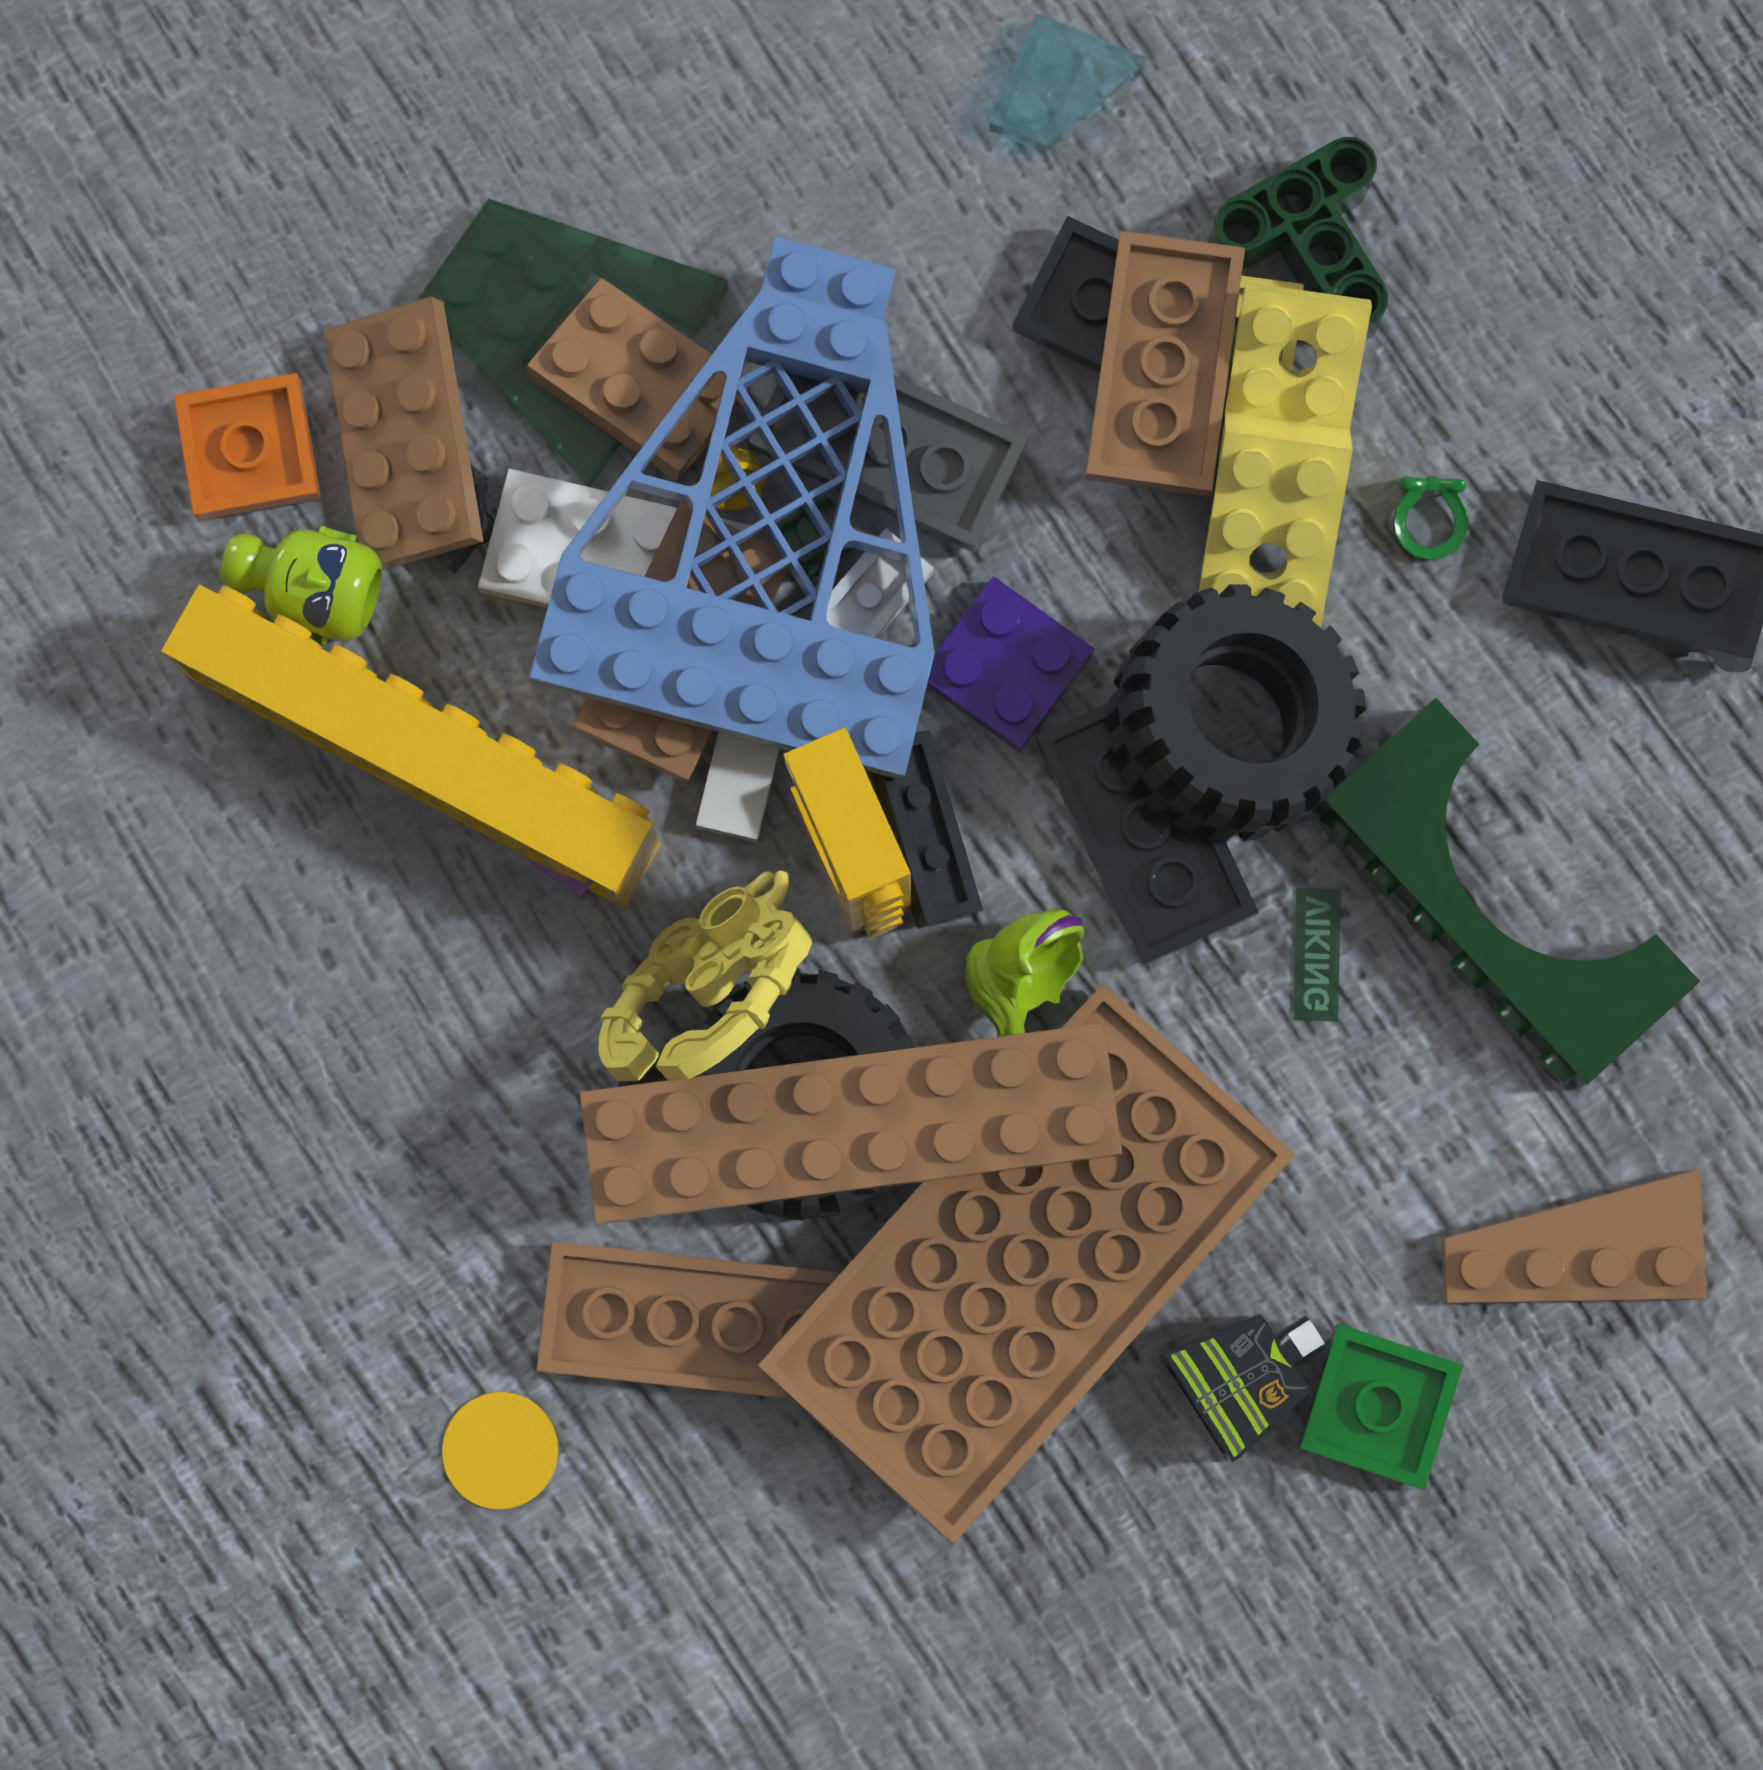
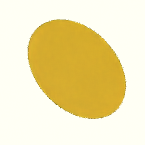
[442,1392,558,1509]

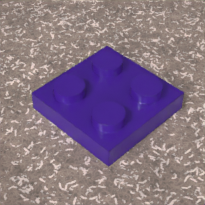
[927,576,1095,753]

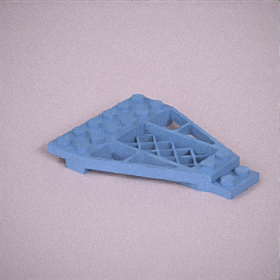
[529,236,935,780]

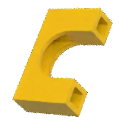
[784,727,911,938]

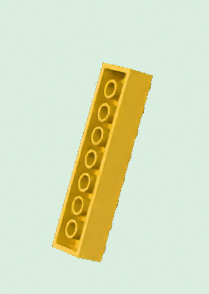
[161,584,661,910]

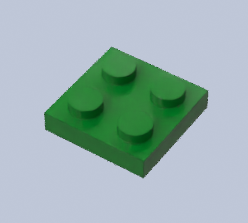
[1297,1324,1463,1490]

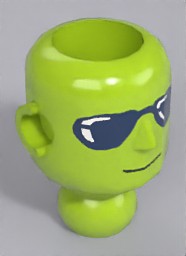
[220,525,382,645]

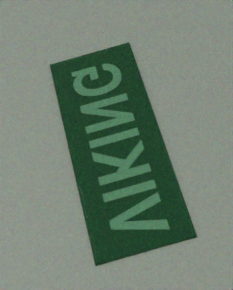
[1294,888,1341,1022]

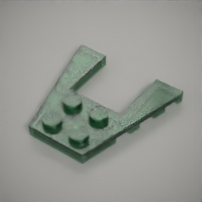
[418,198,729,487]

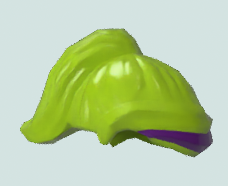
[965,908,1084,1037]

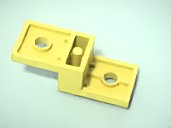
[1198,282,1372,628]

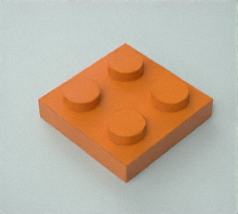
[174,373,321,521]

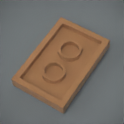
[526,278,751,482]

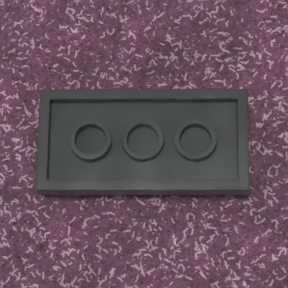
[748,372,1029,553]

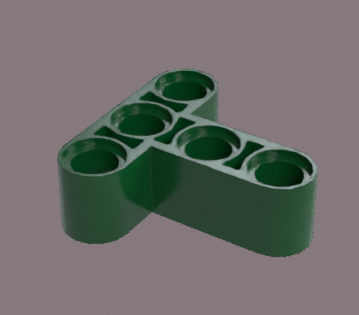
[1209,137,1388,340]

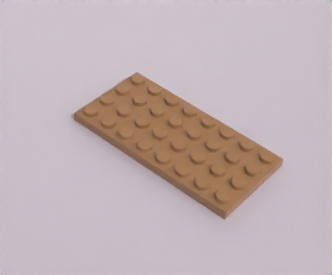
[757,983,1296,1545]

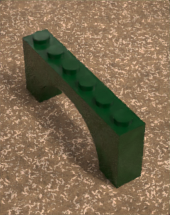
[1316,698,1701,1090]

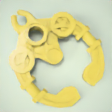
[598,870,812,1081]

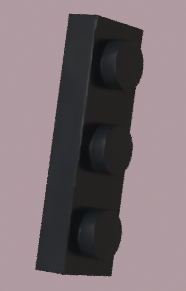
[871,730,983,929]

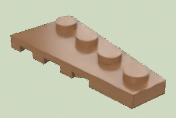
[1441,1169,1706,1304]

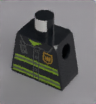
[1160,1314,1326,1462]

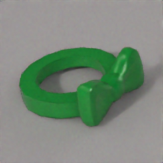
[1392,476,1469,560]

